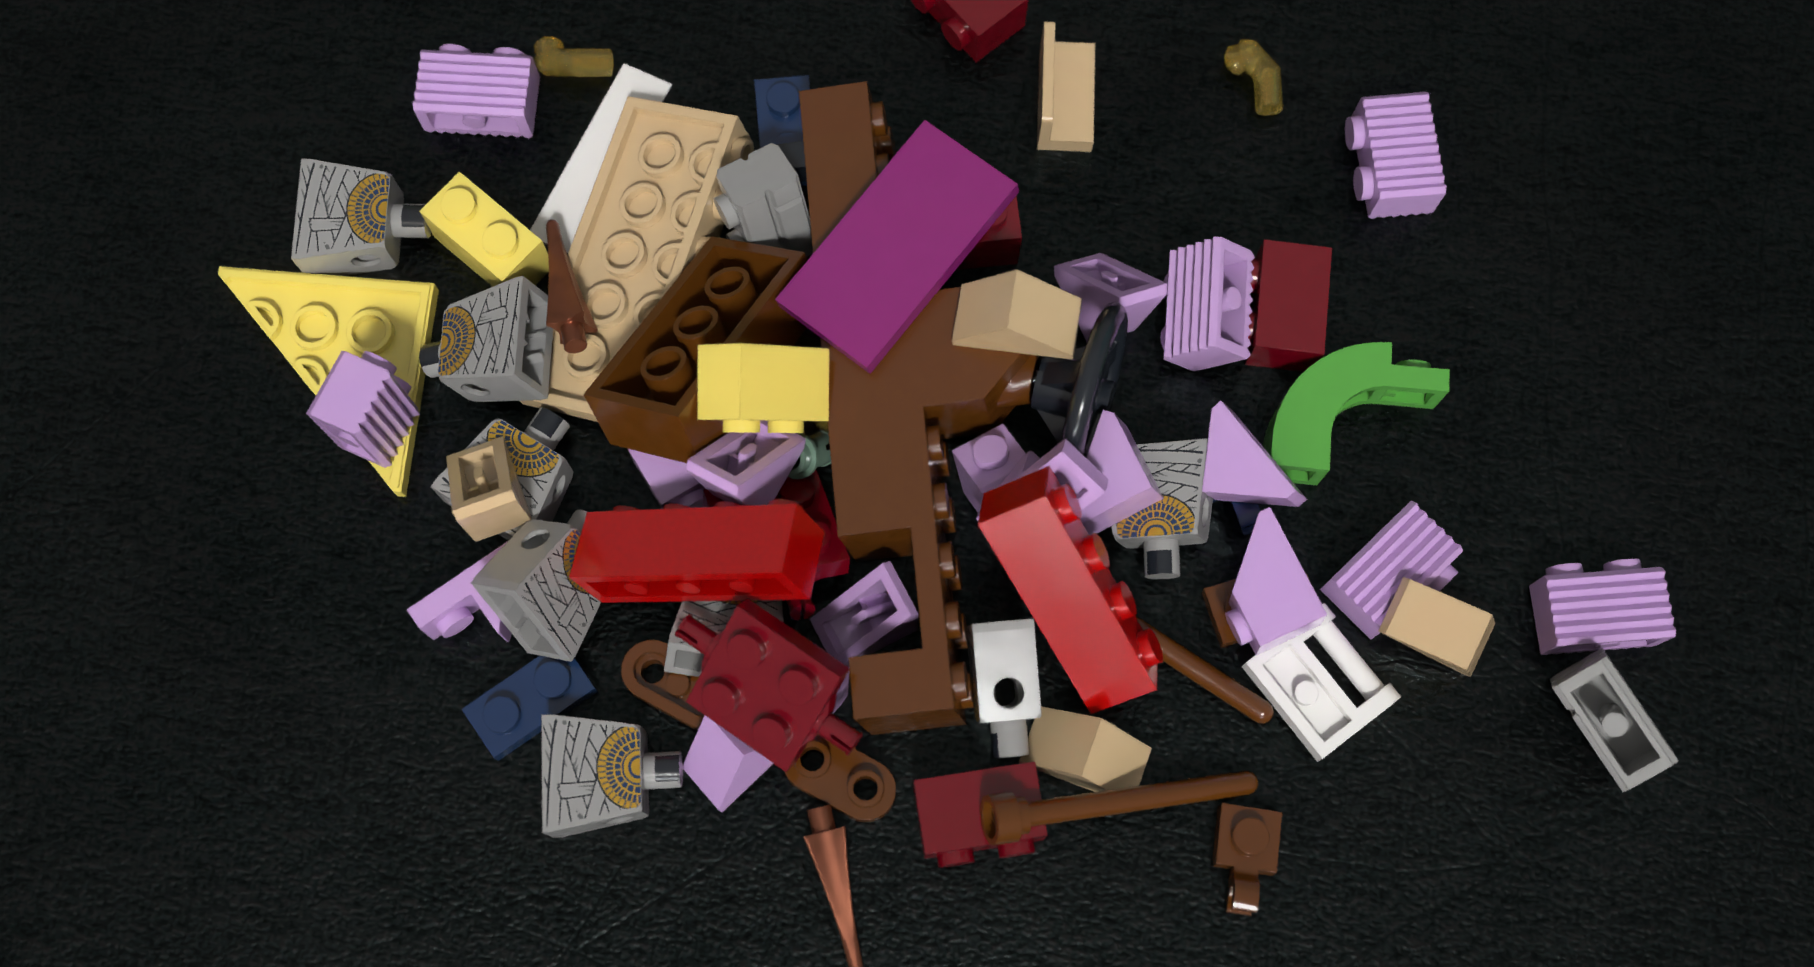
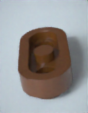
[621,640,704,730]
[785,734,896,822]

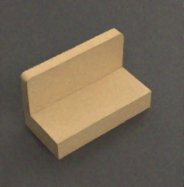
[1037,21,1095,152]

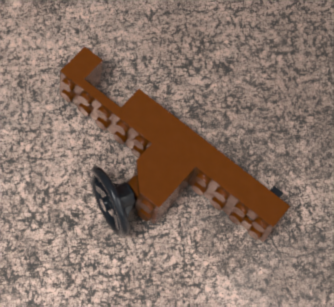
[776,81,1128,735]

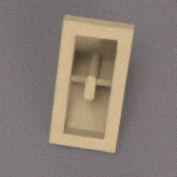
[952,270,1082,360]
[446,436,532,542]
[1378,577,1495,677]
[1019,706,1152,792]

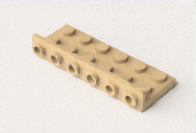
[520,96,754,422]

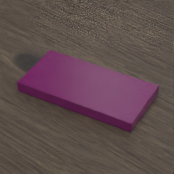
[775,120,1019,374]

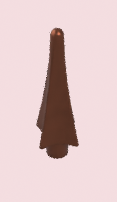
[546,220,598,353]
[803,804,864,967]

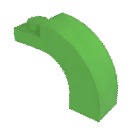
[1262,342,1450,485]

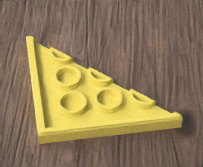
[218,266,439,497]

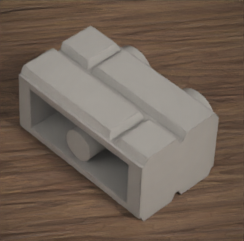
[713,143,813,257]
[1550,648,1678,792]

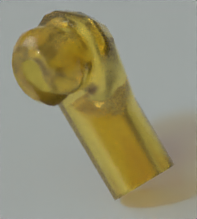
[533,36,613,77]
[1224,39,1283,116]

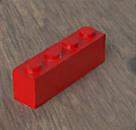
[978,466,1163,714]
[569,499,825,603]

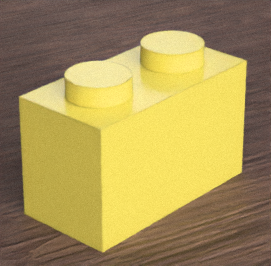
[419,172,549,287]
[697,343,829,433]

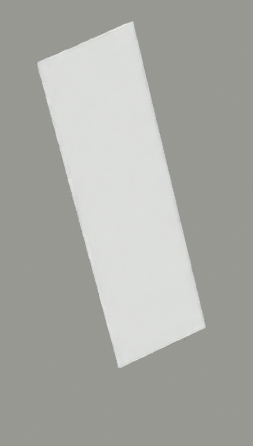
[530,63,672,253]

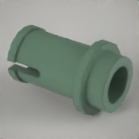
[788,429,831,479]

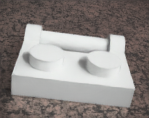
[1242,603,1401,762]

